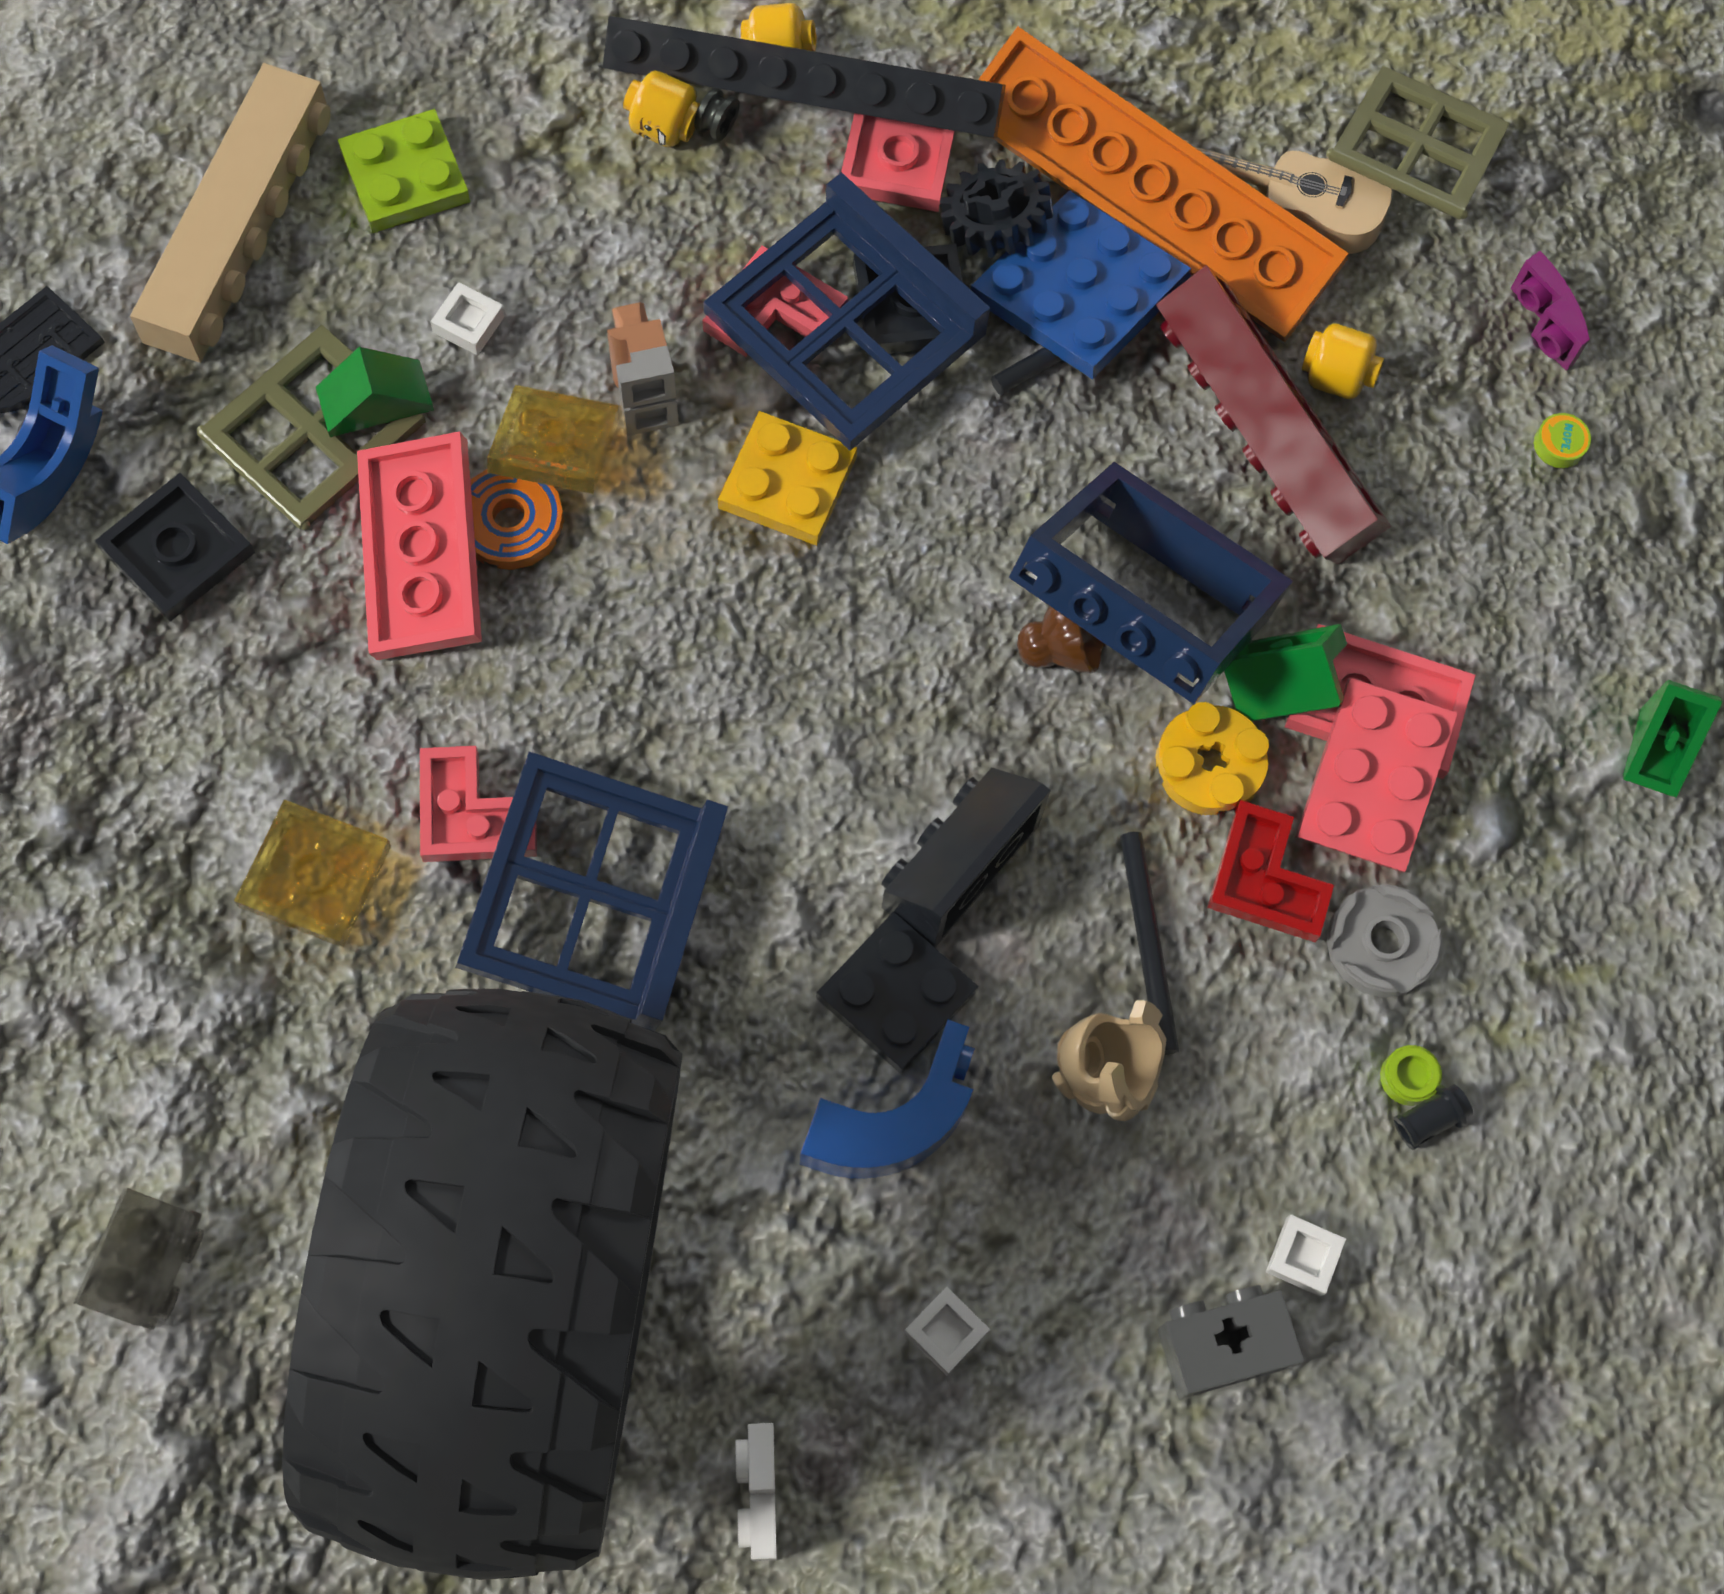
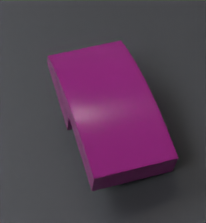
[1510,251,1590,371]

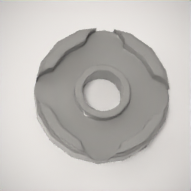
[1326,884,1443,998]

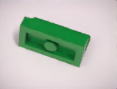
[1224,624,1347,721]

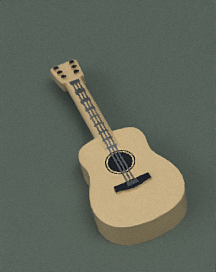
[1185,140,1392,254]

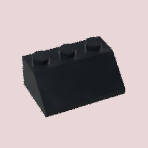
[881,767,1051,948]

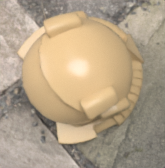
[1052,1000,1166,1121]

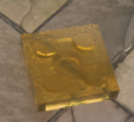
[487,385,619,494]
[234,800,391,948]

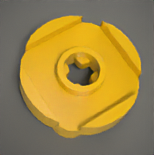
[1155,702,1269,815]

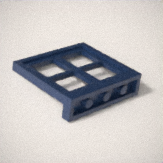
[703,172,990,451]
[455,751,729,1031]

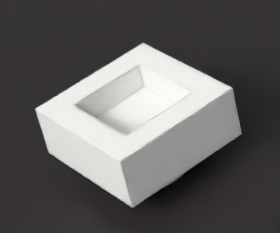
[430,282,505,356]
[1266,1215,1346,1297]
[904,1287,990,1376]

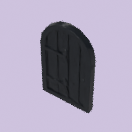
[0,286,105,414]

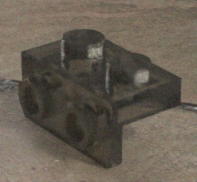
[73,1188,204,1330]

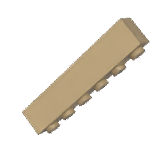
[130,63,331,363]

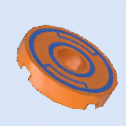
[470,464,564,570]

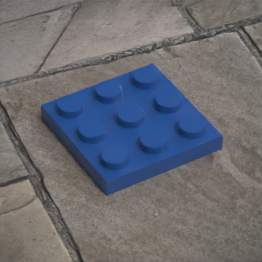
[971,190,1191,380]

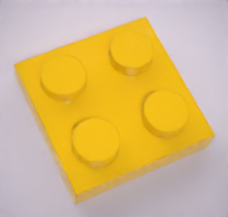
[718,411,857,546]

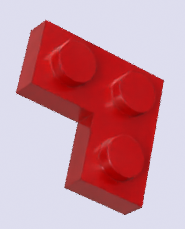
[1207,800,1334,943]

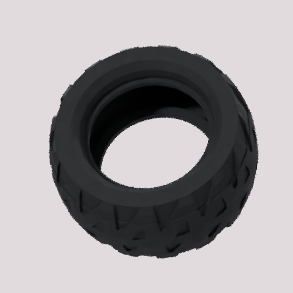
[282,989,682,1580]

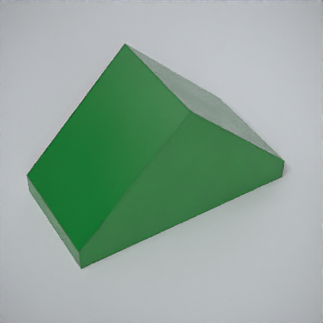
[316,347,434,437]
[1623,680,1723,798]

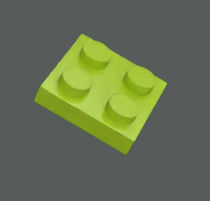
[337,109,470,233]

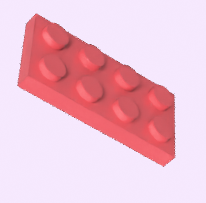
[357,431,482,660]

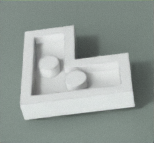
[736,1423,776,1561]

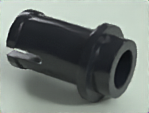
[1393,1084,1473,1150]

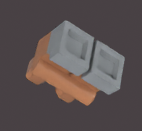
[607,302,679,436]

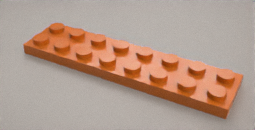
[978,26,1349,342]

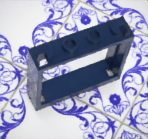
[1008,462,1293,704]

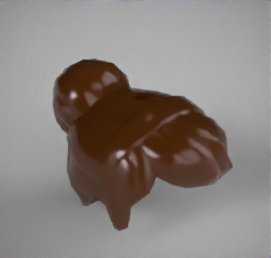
[1017,606,1107,673]

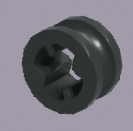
[694,88,740,141]

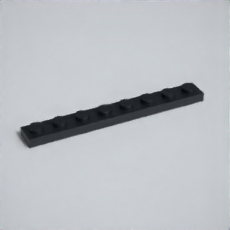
[602,16,1006,138]

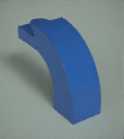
[0,345,103,544]
[800,1019,975,1179]

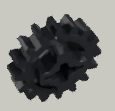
[940,159,1053,258]

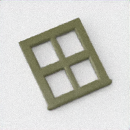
[1326,66,1510,220]
[197,325,426,530]

